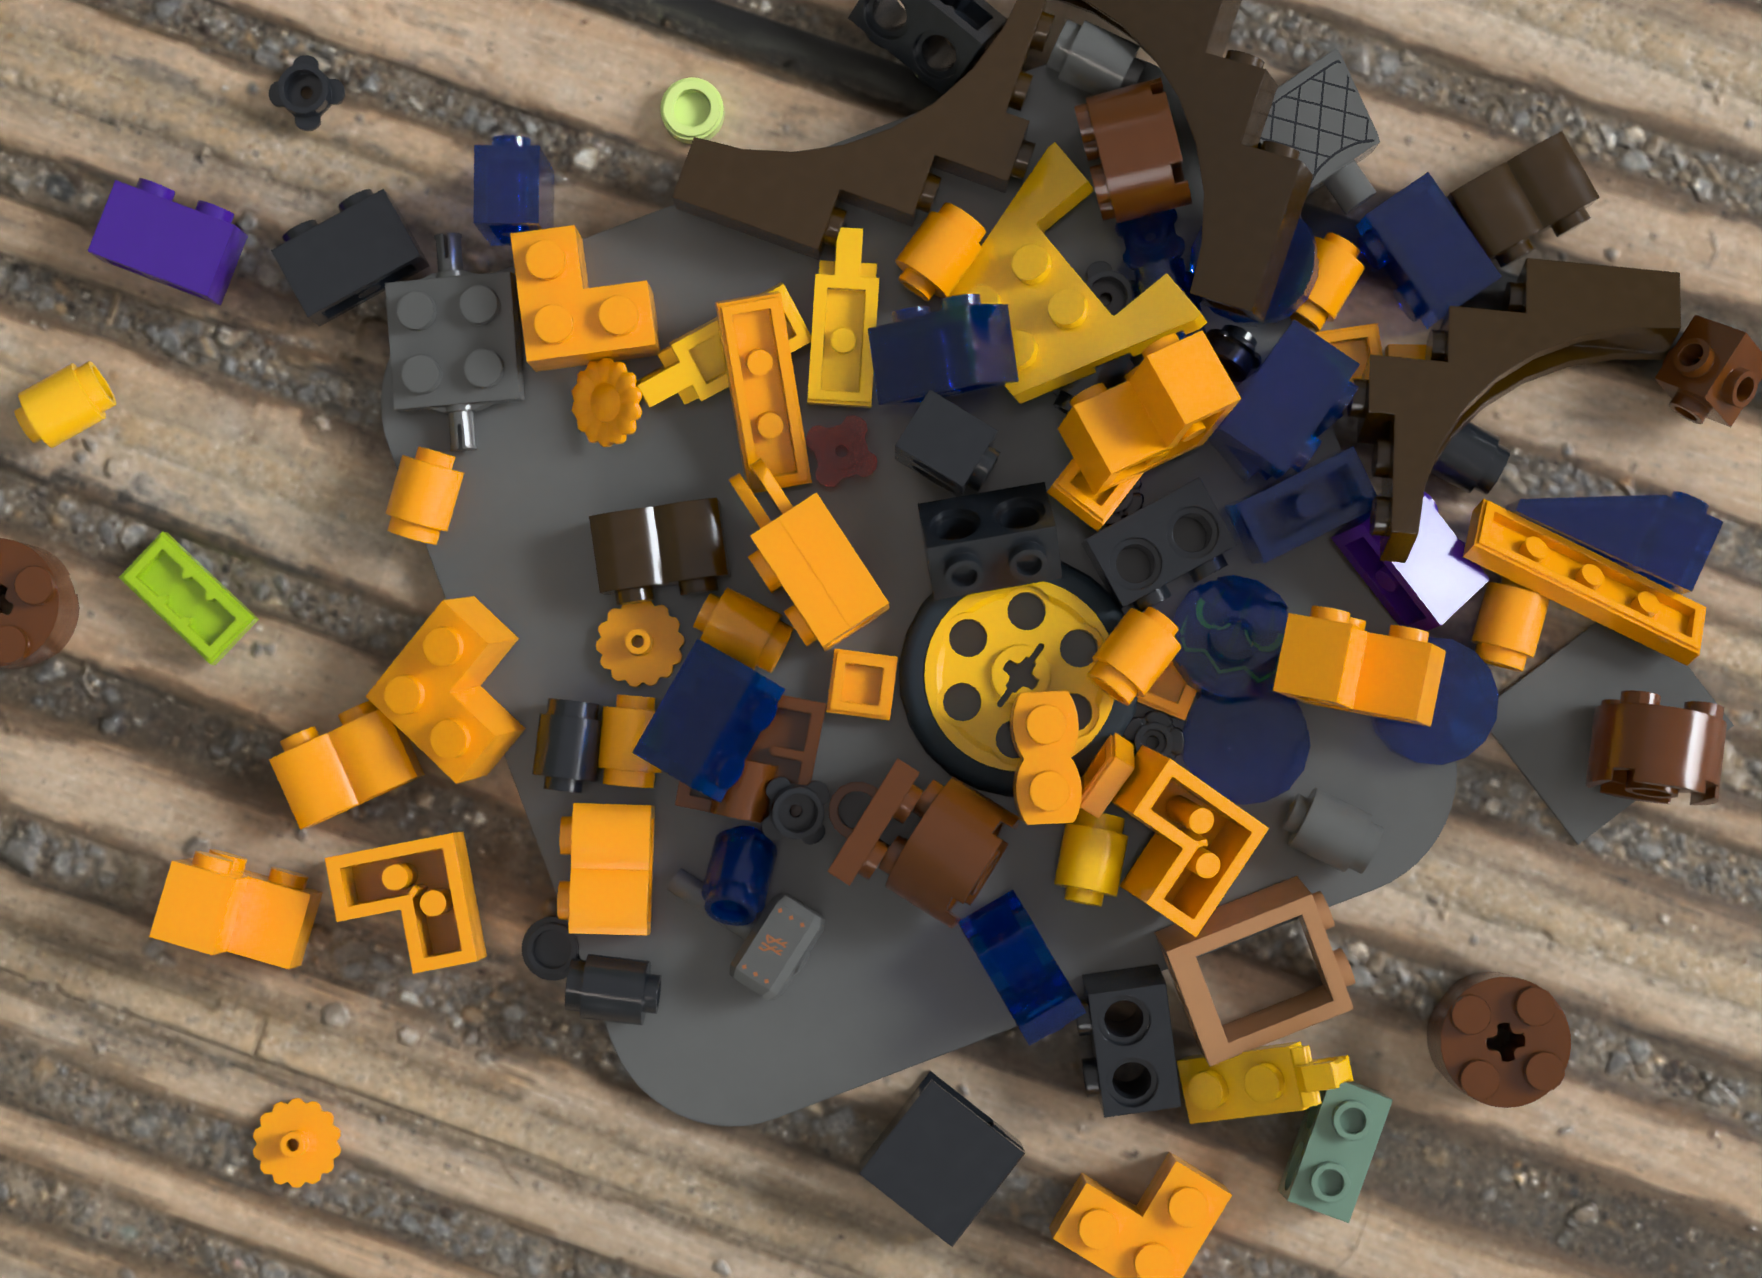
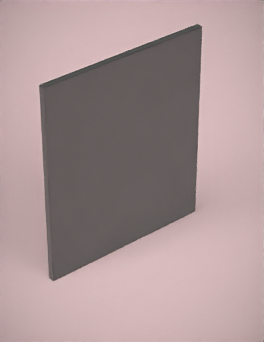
[1476,622,1734,845]

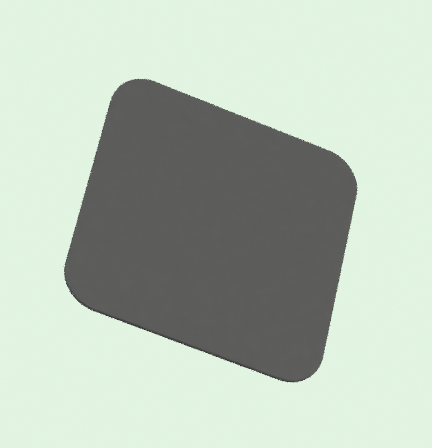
[381,58,1457,1126]

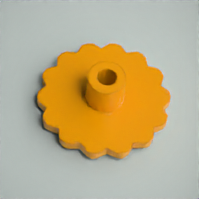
[571,357,642,447]
[596,601,685,687]
[253,1098,341,1188]

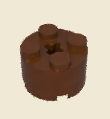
[1074,77,1192,224]
[0,538,80,669]
[1586,690,1727,805]
[879,777,1021,929]
[1427,972,1571,1108]

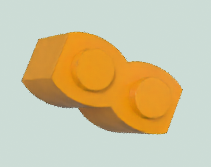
[1010,691,1082,825]
[269,701,425,830]
[557,803,655,936]

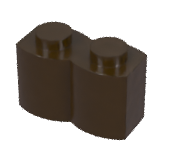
[1444,131,1600,268]
[589,497,731,605]

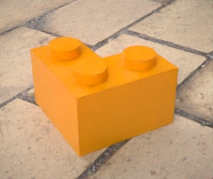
[510,225,661,372]
[1057,330,1241,495]
[365,596,526,784]
[1273,606,1446,727]
[1111,745,1269,937]
[325,831,487,974]
[149,849,323,970]
[1049,1151,1232,1278]

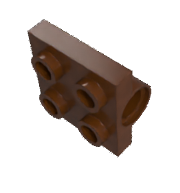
[675,679,827,823]
[827,758,924,886]

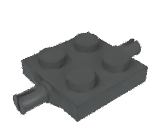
[385,233,525,452]

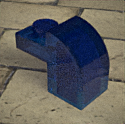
[958,890,1086,1046]

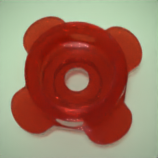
[806,415,877,487]

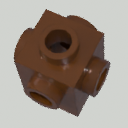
[1654,315,1762,427]

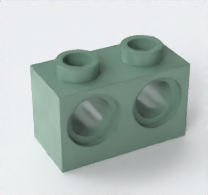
[1278,1081,1393,1223]

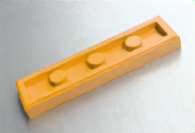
[1463,498,1706,666]

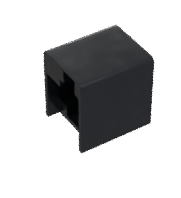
[859,1070,1025,1247]

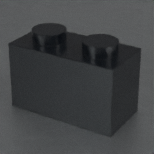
[271,189,430,326]

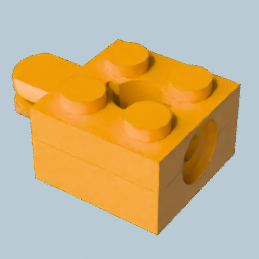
[728,458,889,652]

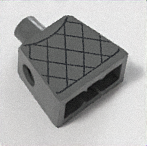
[1257,48,1380,215]

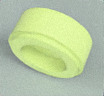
[660,77,725,144]

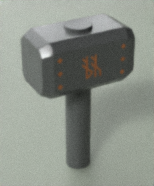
[667,868,826,1000]

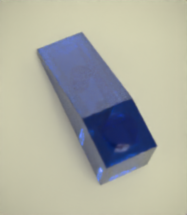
[1506,491,1724,594]

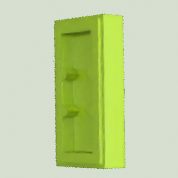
[118,531,259,666]

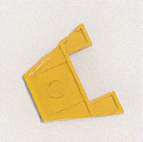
[941,142,1207,404]

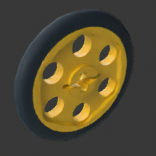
[899,561,1138,797]

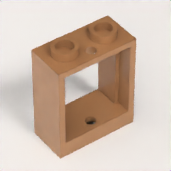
[1154,876,1356,1066]

